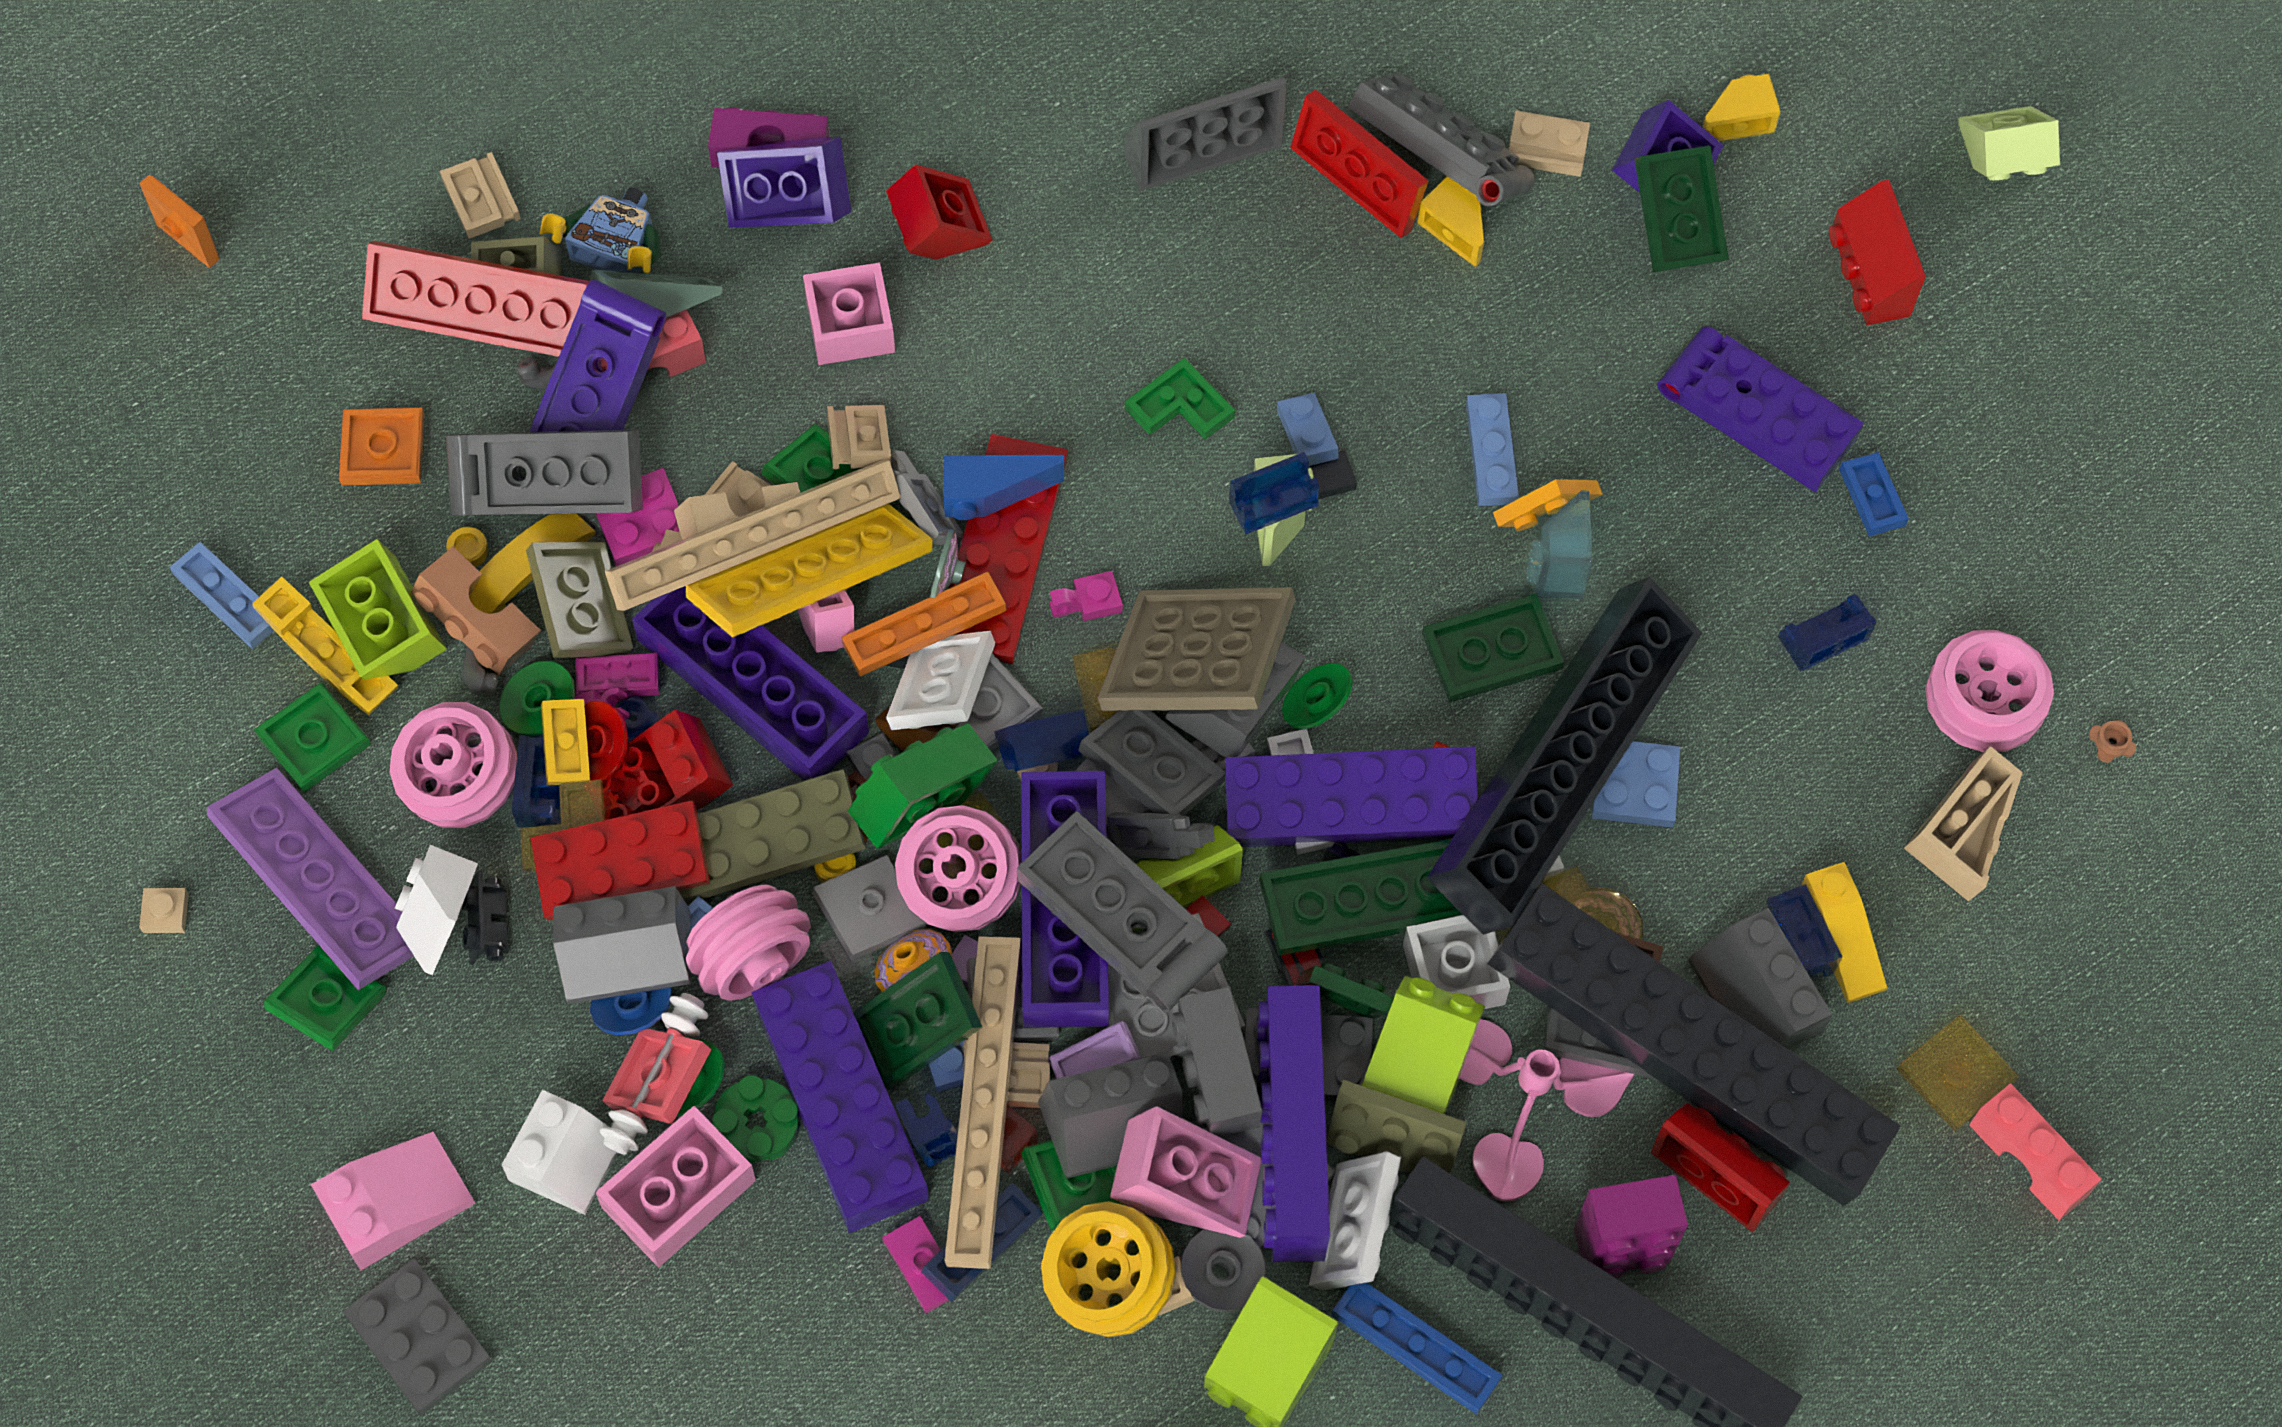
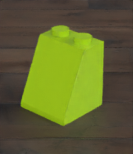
[1362,975,1485,1114]
[1204,1276,1338,1427]

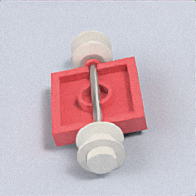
[599,993,711,1154]

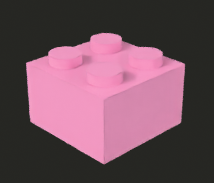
[803,262,895,365]

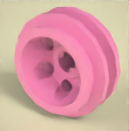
[1925,630,2054,752]
[390,702,519,828]
[895,805,1022,932]
[685,884,811,1001]

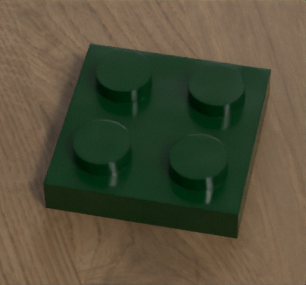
[1296,962,1394,1019]

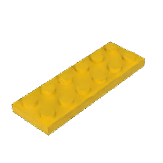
[686,504,932,638]

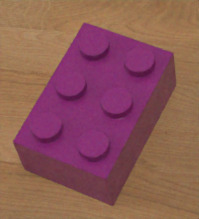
[1574,1175,1688,1279]

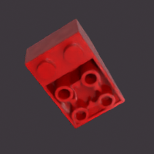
[584,709,733,821]

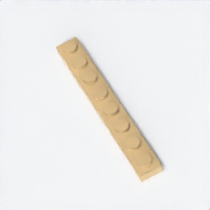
[604,460,901,611]
[945,937,1022,1269]

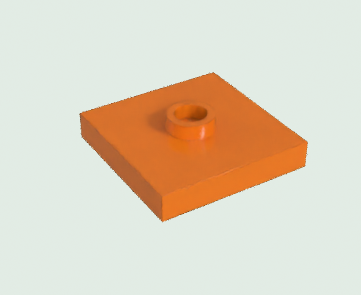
[139,175,219,268]
[339,407,425,485]

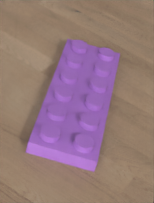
[207,768,414,990]

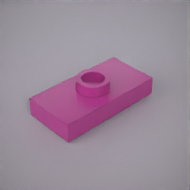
[576,653,660,697]
[882,1216,949,1313]

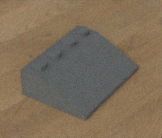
[1125,77,1287,192]

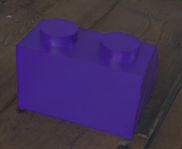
[1612,100,1724,193]

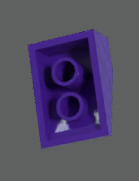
[717,137,851,228]

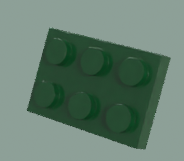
[1634,145,1729,273]
[1422,593,1565,703]
[853,952,983,1089]

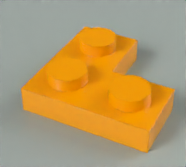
[1493,479,1603,531]

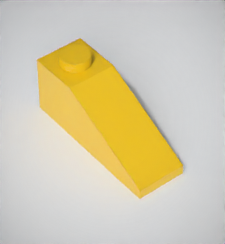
[1798,862,1887,1003]

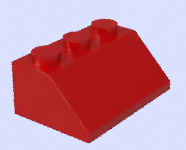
[1829,179,1926,326]
[1650,1102,1791,1233]

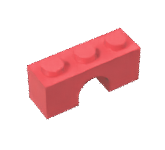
[601,309,706,377]
[1969,1083,2102,1220]

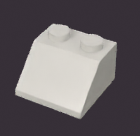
[395,845,478,975]
[502,1090,618,1215]

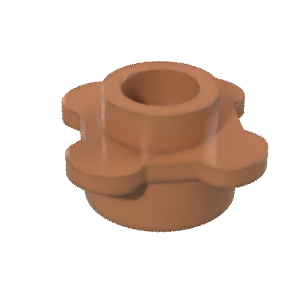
[2089,720,2136,763]

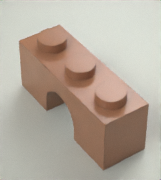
[411,546,541,676]

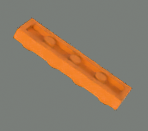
[841,572,1006,677]

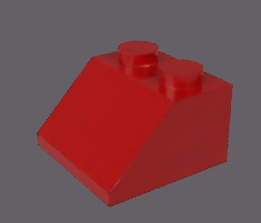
[886,164,993,260]

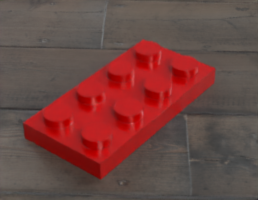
[1290,89,1428,239]
[530,800,710,921]

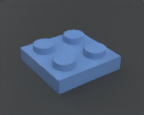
[1591,741,1680,828]

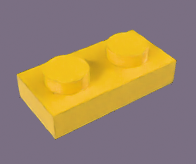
[541,699,590,785]

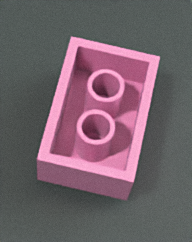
[596,1106,756,1268]

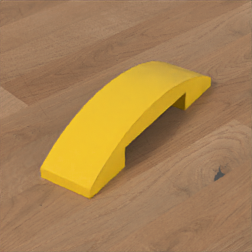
[469,513,596,614]
[252,577,398,715]

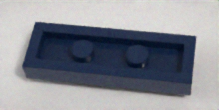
[921,1183,1043,1302]

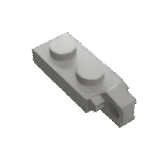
[891,450,963,545]

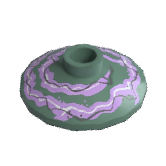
[930,529,966,598]

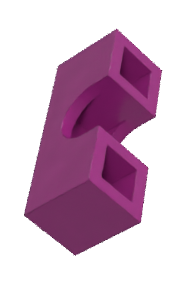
[708,107,830,168]

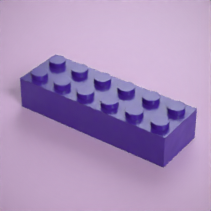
[632,586,869,781]
[1225,746,1478,847]
[1021,771,1109,1028]
[752,961,929,1233]
[1256,985,1330,1262]

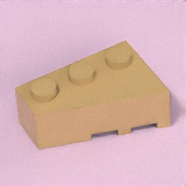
[1904,746,2023,901]

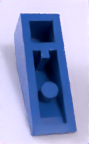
[943,455,1064,520]

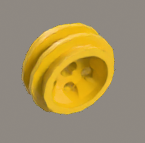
[1041,1201,1176,1337]

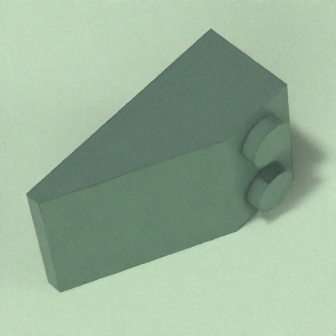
[591,270,722,318]

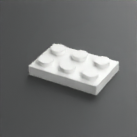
[886,631,995,730]
[1309,1152,1401,1291]

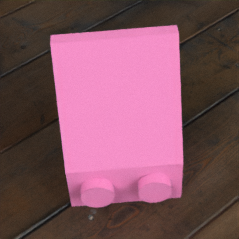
[1110,1106,1261,1238]
[311,1132,476,1271]

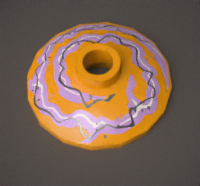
[874,929,953,992]

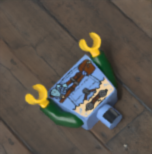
[539,187,661,274]

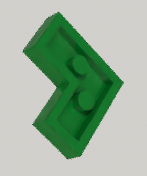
[1124,358,1235,440]

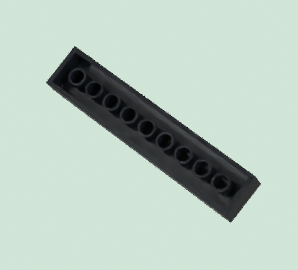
[1426,577,1702,935]
[1487,883,1901,1206]
[1389,1156,1803,1427]

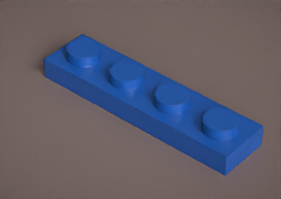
[1331,1283,1503,1415]

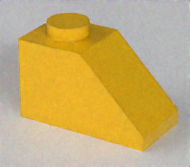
[1702,74,1781,141]
[1417,176,1484,267]

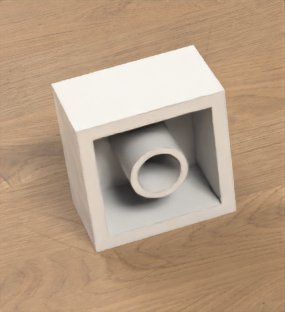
[1403,915,1510,1009]

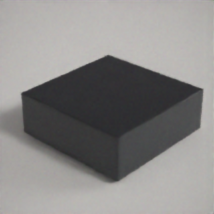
[1307,450,1357,499]

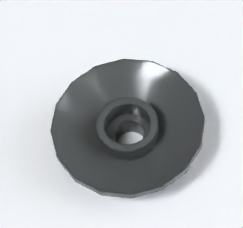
[1180,1229,1266,1312]

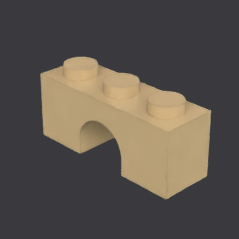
[674,482,800,540]

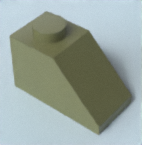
[471,236,562,276]

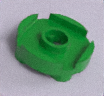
[712,1075,799,1164]

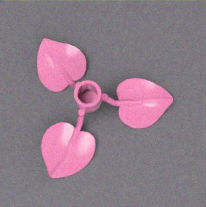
[1460,1019,1634,1202]

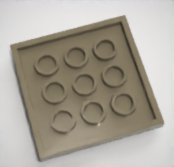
[1098,587,1296,711]

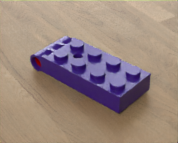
[529,279,666,432]
[1657,326,1864,493]

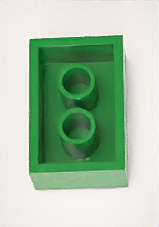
[848,723,998,849]

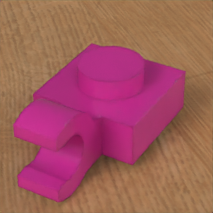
[1049,571,1123,621]

